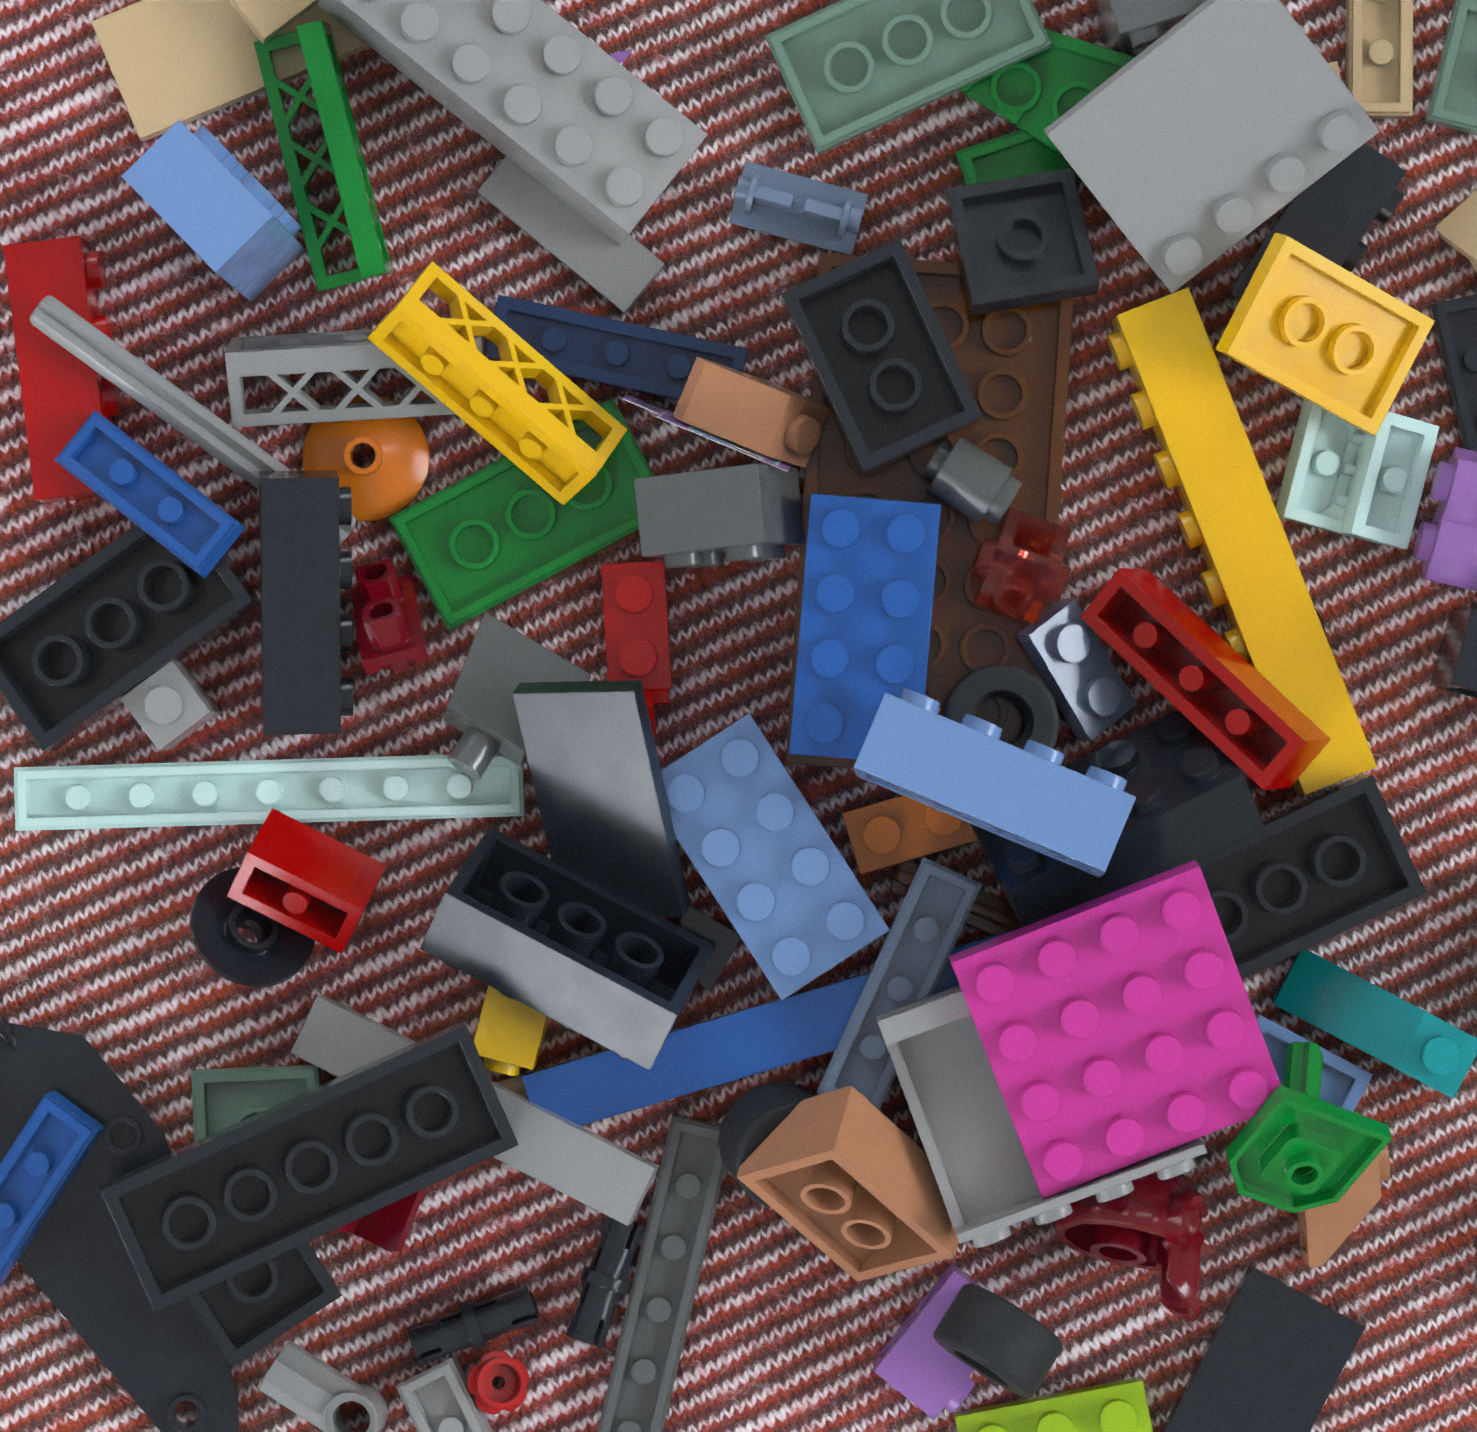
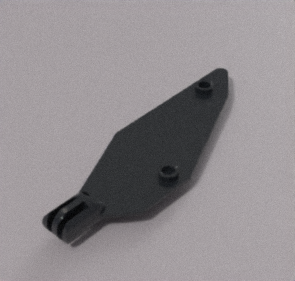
[0,1012,239,1432]

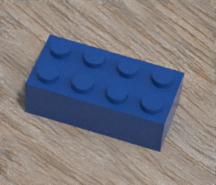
[789,494,941,759]

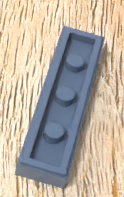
[817,857,982,1111]

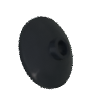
[190,867,315,987]

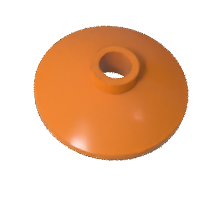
[303,395,430,521]

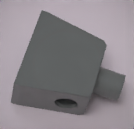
[444,613,591,779]

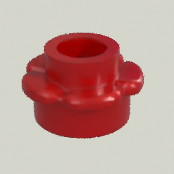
[467,1351,529,1415]

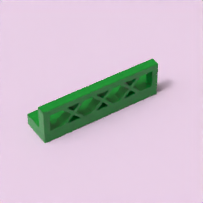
[253,20,394,292]

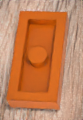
[842,795,977,874]

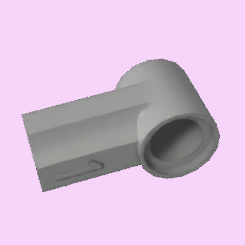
[259,1340,388,1432]

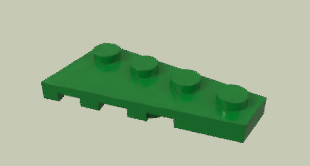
[958,29,1135,156]

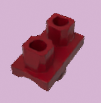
[351,558,429,676]

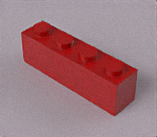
[3,236,121,504]
[1080,568,1331,790]

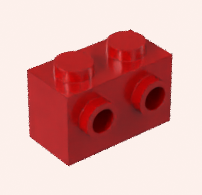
[227,808,387,954]

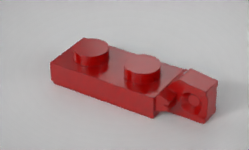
[601,560,673,737]

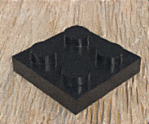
[945,168,1100,316]

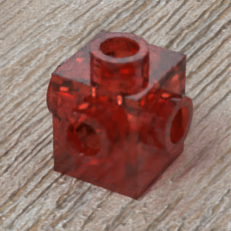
[972,508,1071,625]

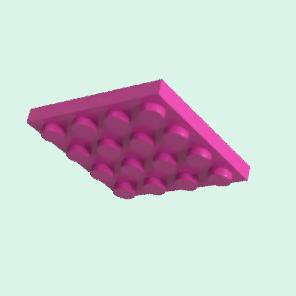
[948,860,1281,1199]

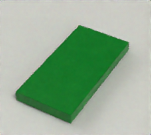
[389,399,654,631]

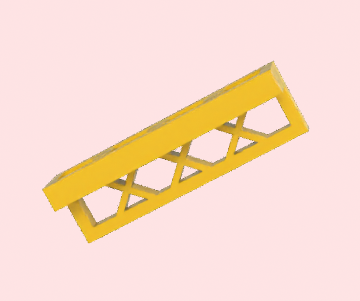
[367,261,628,505]

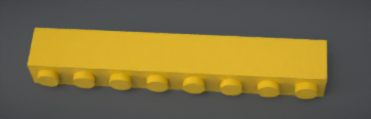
[1106,287,1377,795]

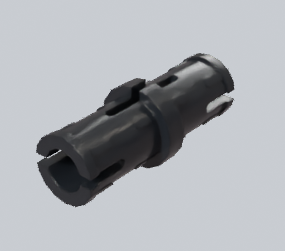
[565,1215,646,1348]
[407,1283,541,1366]

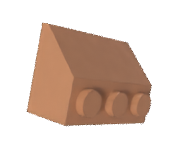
[737,1085,959,1282]

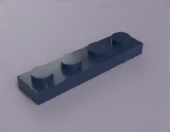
[485,294,748,401]

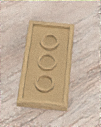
[91,0,370,142]

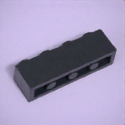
[259,470,353,735]

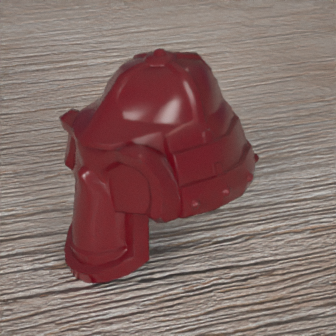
[1054,1172,1208,1322]

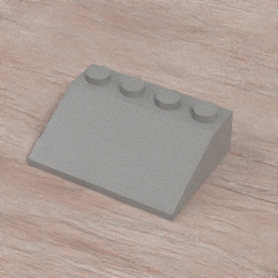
[1044,0,1380,293]

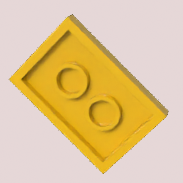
[1215,233,1435,436]

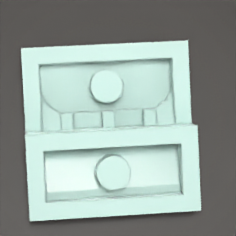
[1276,399,1439,550]

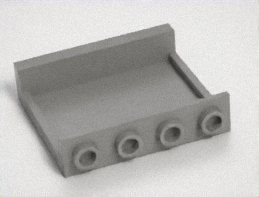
[876,985,1207,1248]

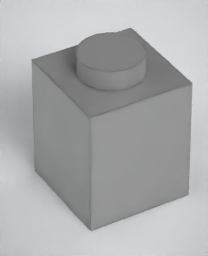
[121,660,221,751]

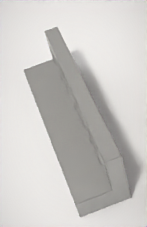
[225,329,487,428]

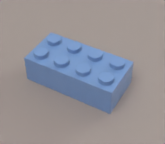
[121,120,305,302]
[854,688,1136,878]
[661,714,890,1000]

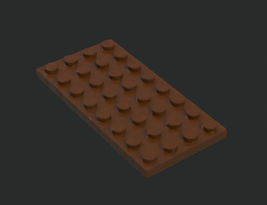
[785,253,1074,768]

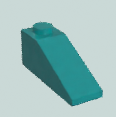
[1272,949,1477,1099]

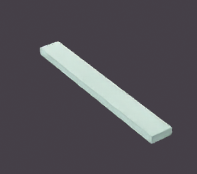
[14,753,525,831]

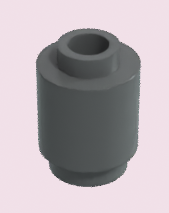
[922,437,1023,527]

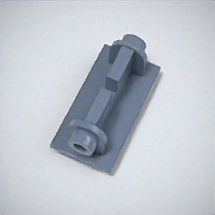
[729,161,868,255]

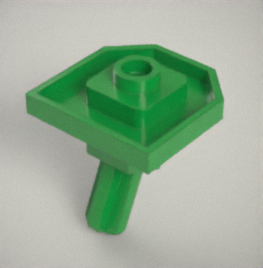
[1226,1041,1392,1213]

